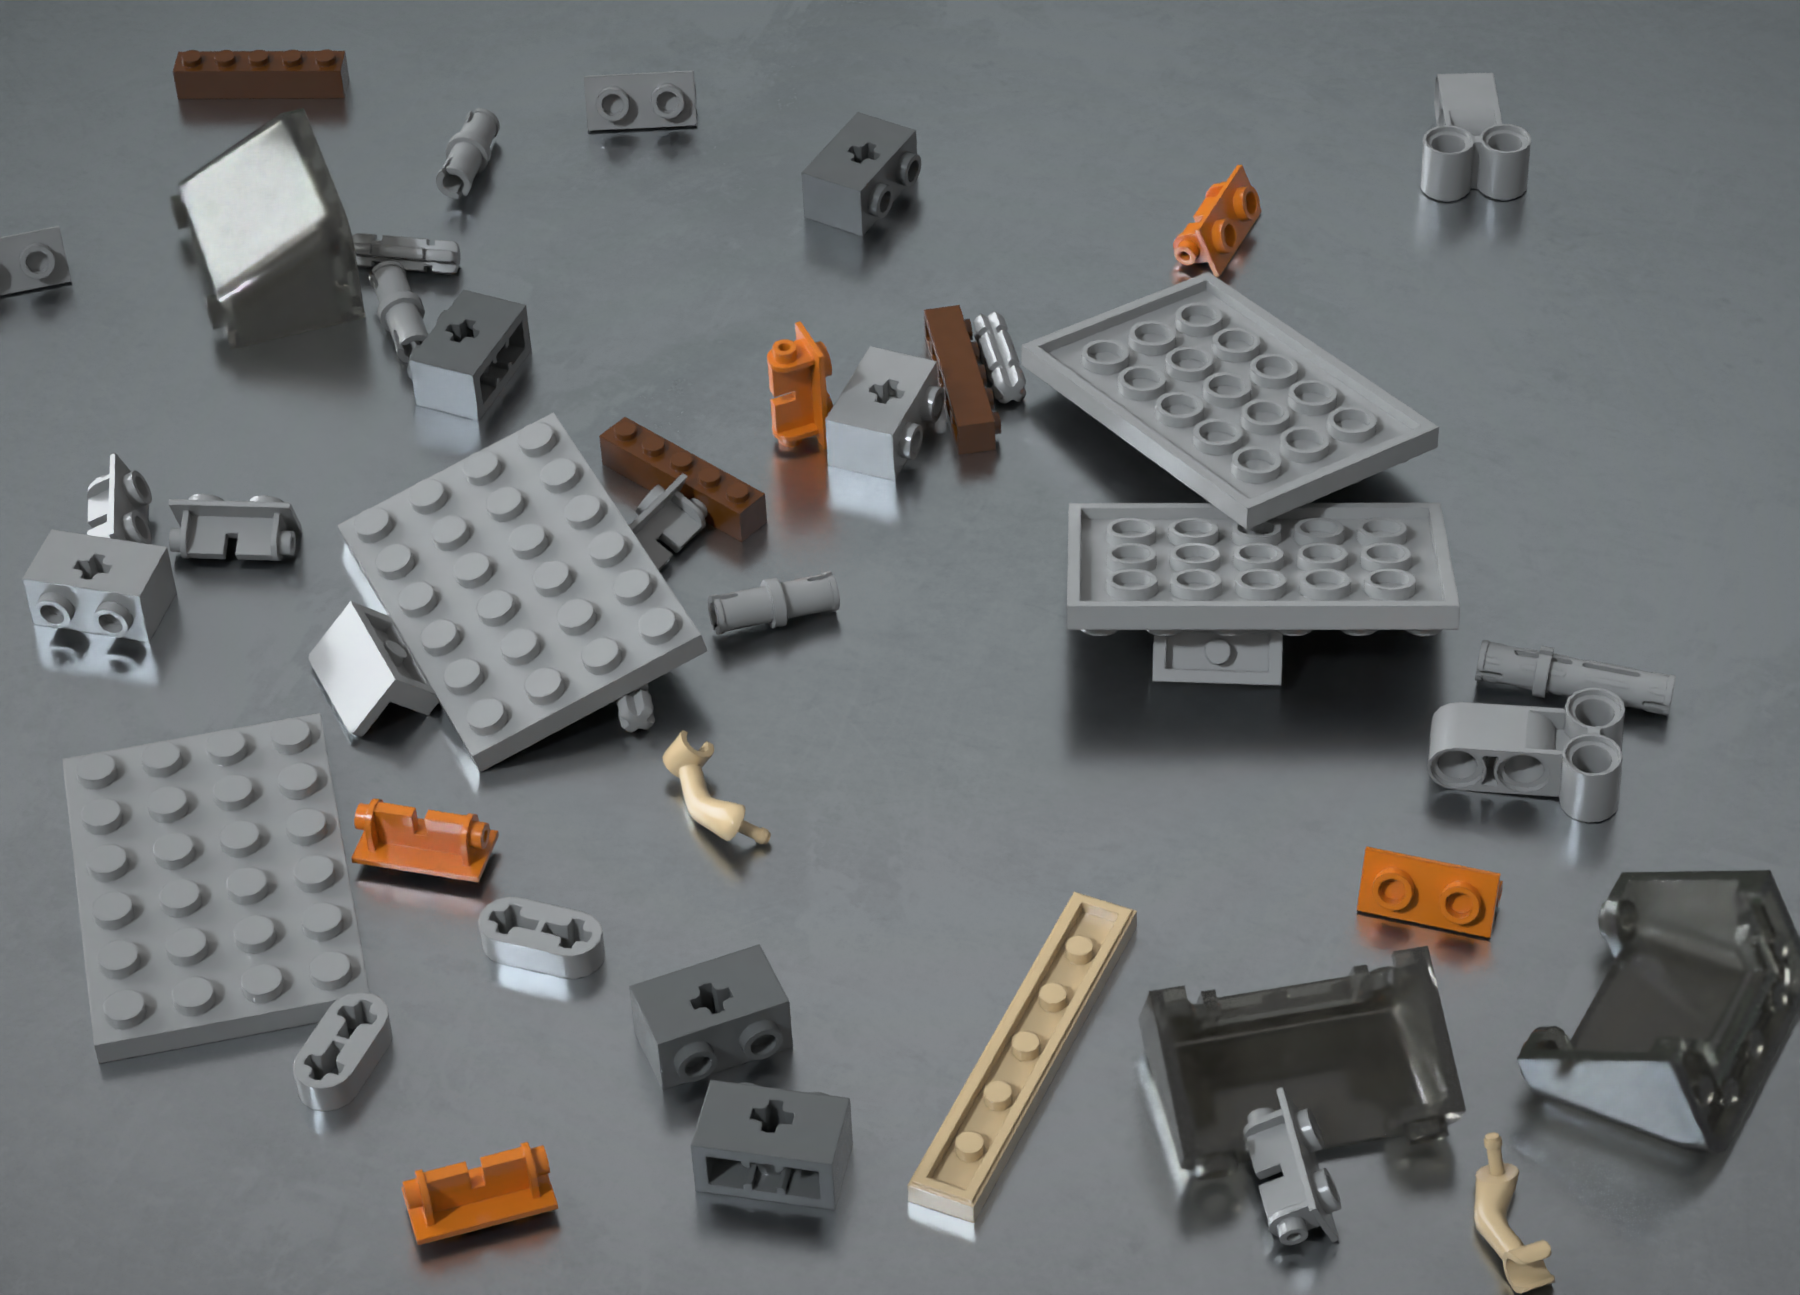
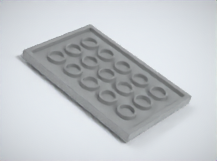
[1021,272,1439,530]
[337,412,708,772]
[1067,503,1460,636]
[62,713,370,1064]

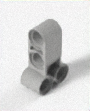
[1420,73,1531,201]
[1427,688,1625,823]

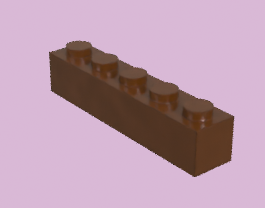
[173,49,349,99]
[924,305,1001,455]
[599,417,767,542]

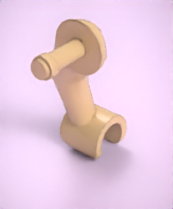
[662,730,771,845]
[1474,1132,1555,1294]

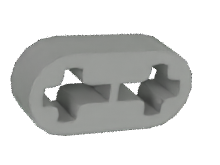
[478,897,605,979]
[293,992,392,1111]

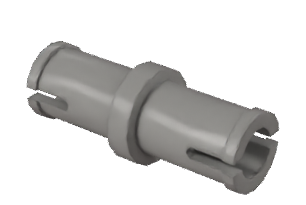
[436,108,500,199]
[369,261,428,363]
[708,571,840,635]

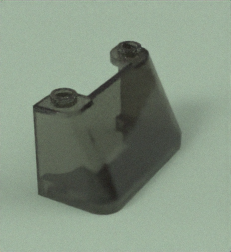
[170,108,366,350]
[1517,870,1800,1153]
[1138,946,1466,1180]

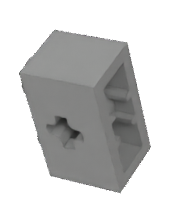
[825,346,945,481]
[23,529,177,642]

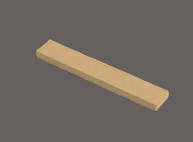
[907,892,1137,1223]

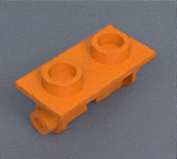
[1173,165,1262,277]
[767,321,833,450]
[351,798,499,883]
[1357,847,1503,938]
[401,1142,558,1245]

